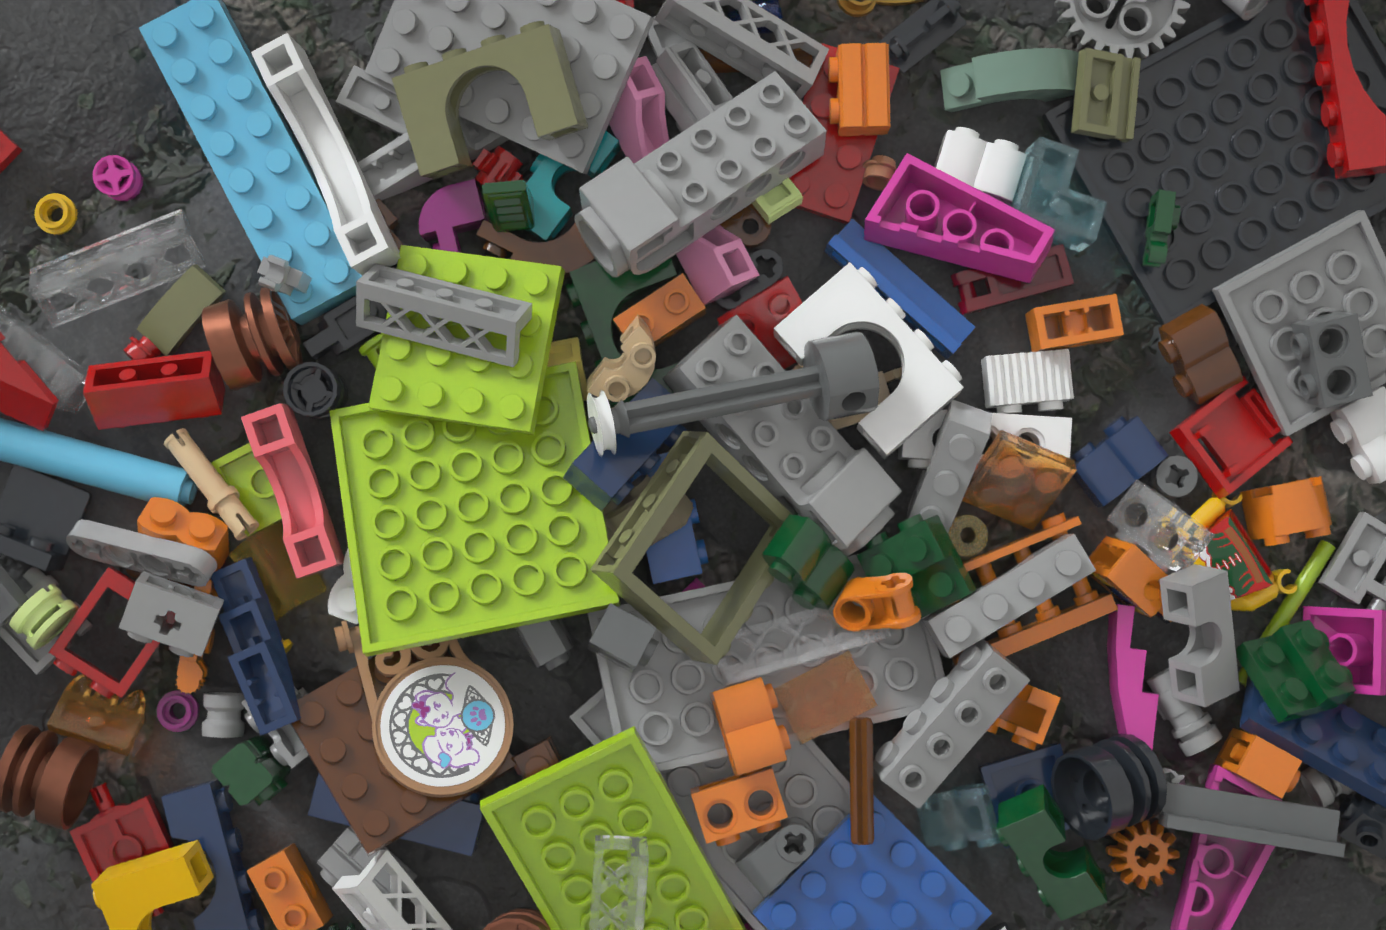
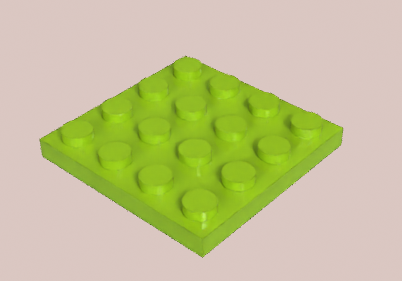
[368,245,565,435]

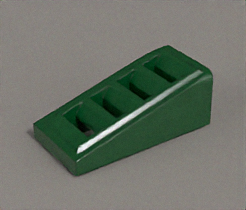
[482,180,535,232]

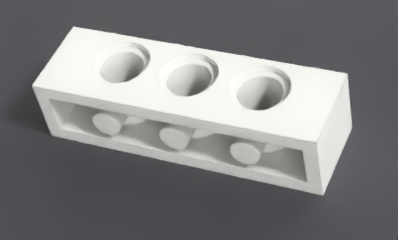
[898,410,1072,477]

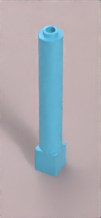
[0,418,198,506]

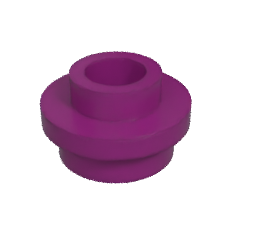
[157,690,200,732]

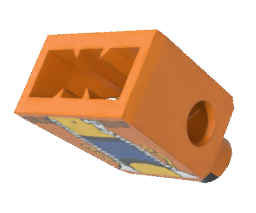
[1089,536,1171,624]

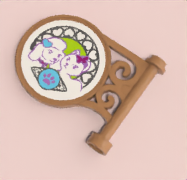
[334,620,514,797]

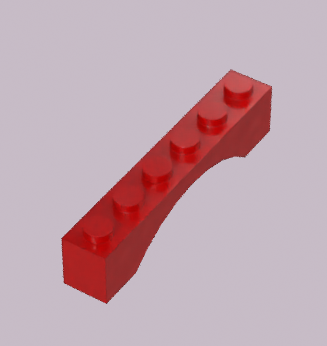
[1304,0,1386,179]

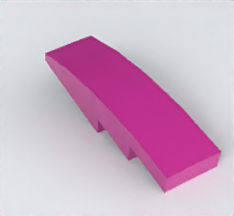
[1107,604,1159,750]

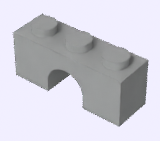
[906,399,992,533]
[1159,564,1240,707]

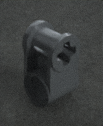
[735,817,814,896]

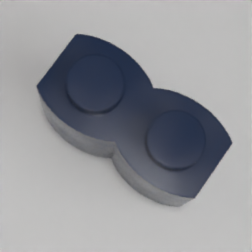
[1067,416,1168,507]

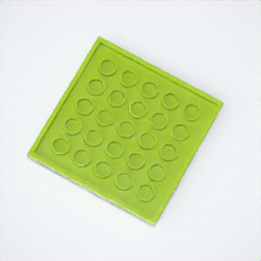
[329,361,621,657]

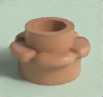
[863,155,897,191]

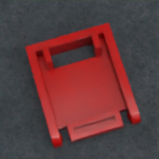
[1169,375,1293,499]

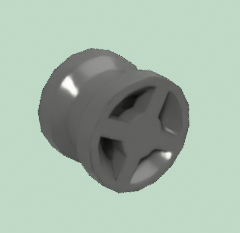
[1149,455,1198,497]

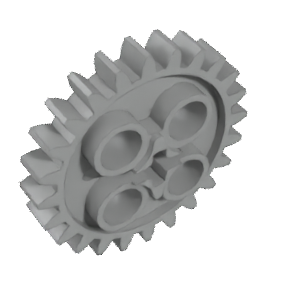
[1054,0,1190,60]

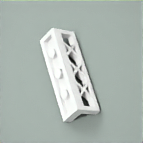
[332,849,453,930]

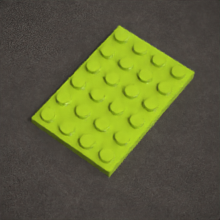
[480,726,747,930]

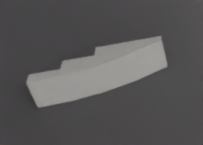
[358,116,509,200]

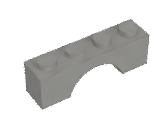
[921,534,1096,658]

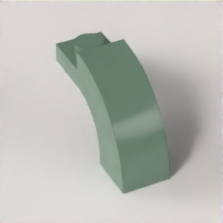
[940,48,1079,112]

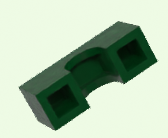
[995,784,1107,921]

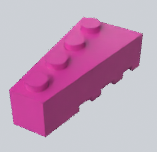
[864,153,1055,283]
[1170,764,1283,930]

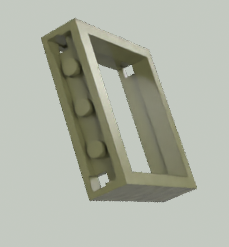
[590,431,792,665]

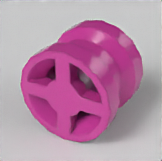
[93,155,143,201]

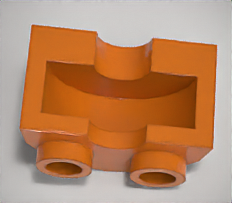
[1240,476,1332,546]
[987,684,1060,750]

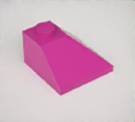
[1303,606,1386,696]

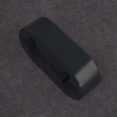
[716,249,783,311]

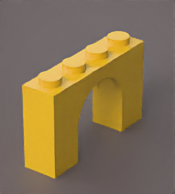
[91,839,214,930]

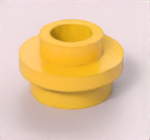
[34,193,77,235]

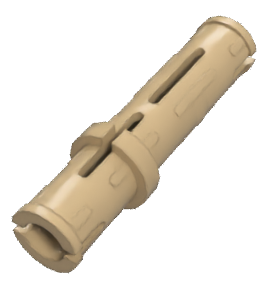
[164,428,259,540]

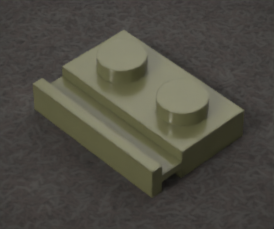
[1071,48,1141,143]

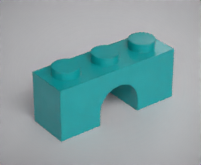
[526,131,621,242]

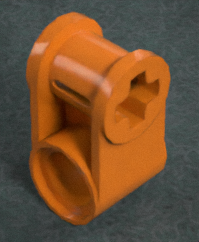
[833,573,921,631]

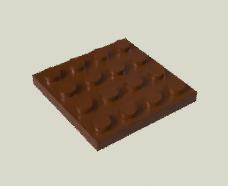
[290,643,516,857]

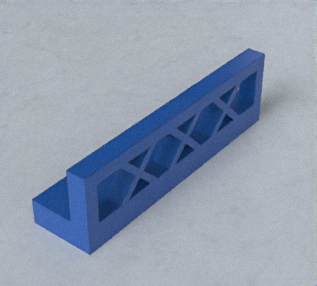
[824,219,975,359]

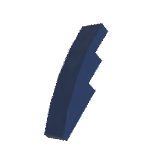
[211,557,301,735]

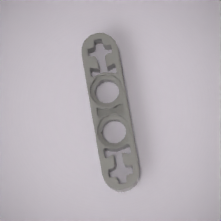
[66,519,218,587]

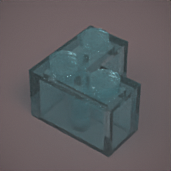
[1009,136,1107,252]

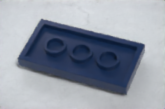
[1240,676,1386,808]

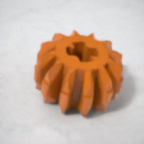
[1106,820,1180,889]

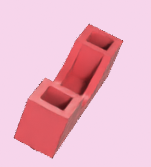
[241,403,344,578]

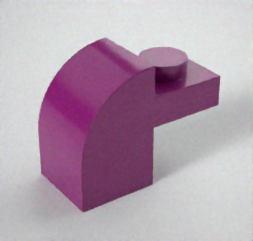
[419,179,488,253]

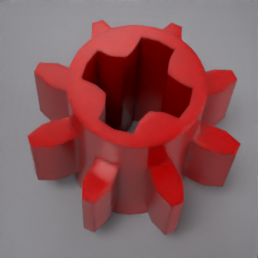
[472,146,524,187]

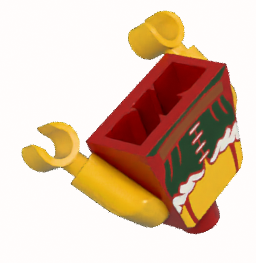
[1176,492,1297,611]

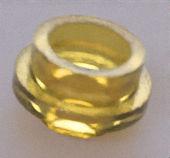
[948,515,988,556]

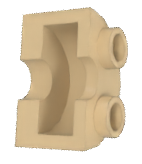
[587,315,656,402]

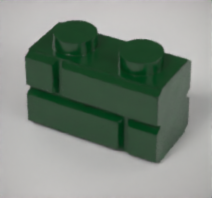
[211,735,291,806]

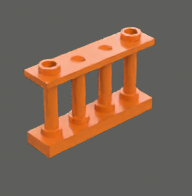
[952,512,1118,666]

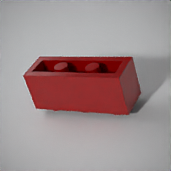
[83,351,225,430]

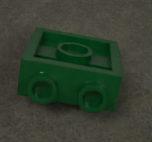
[856,513,977,618]
[1236,620,1356,723]

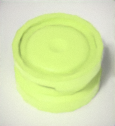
[9,584,78,650]

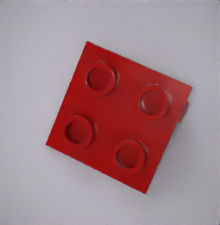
[717,276,802,369]

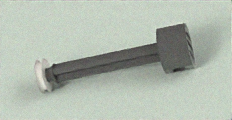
[587,332,880,457]

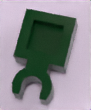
[1143,189,1180,268]

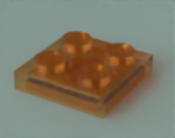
[962,430,1076,530]

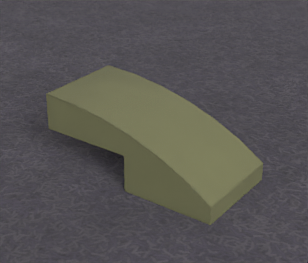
[137,264,226,356]

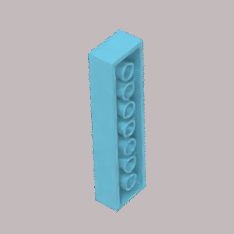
[139,0,362,325]

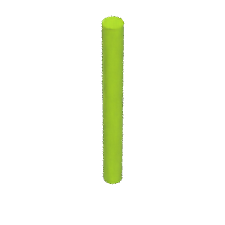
[1238,540,1336,687]

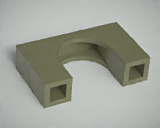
[392,21,588,179]

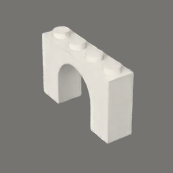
[774,262,964,460]

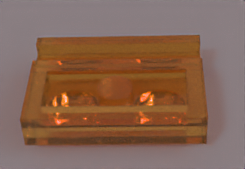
[774,651,878,745]

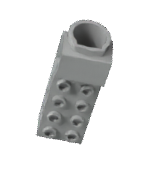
[575,71,827,278]
[662,315,902,557]

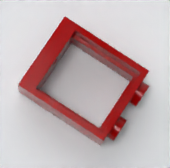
[48,566,176,699]

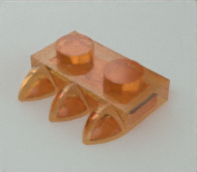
[47,674,146,756]

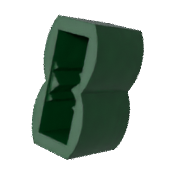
[762,514,855,610]

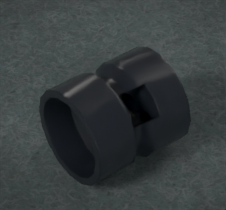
[283,362,348,420]

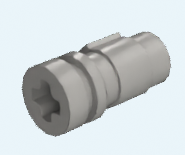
[1146,668,1223,757]

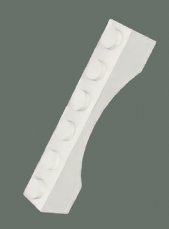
[251,33,401,276]

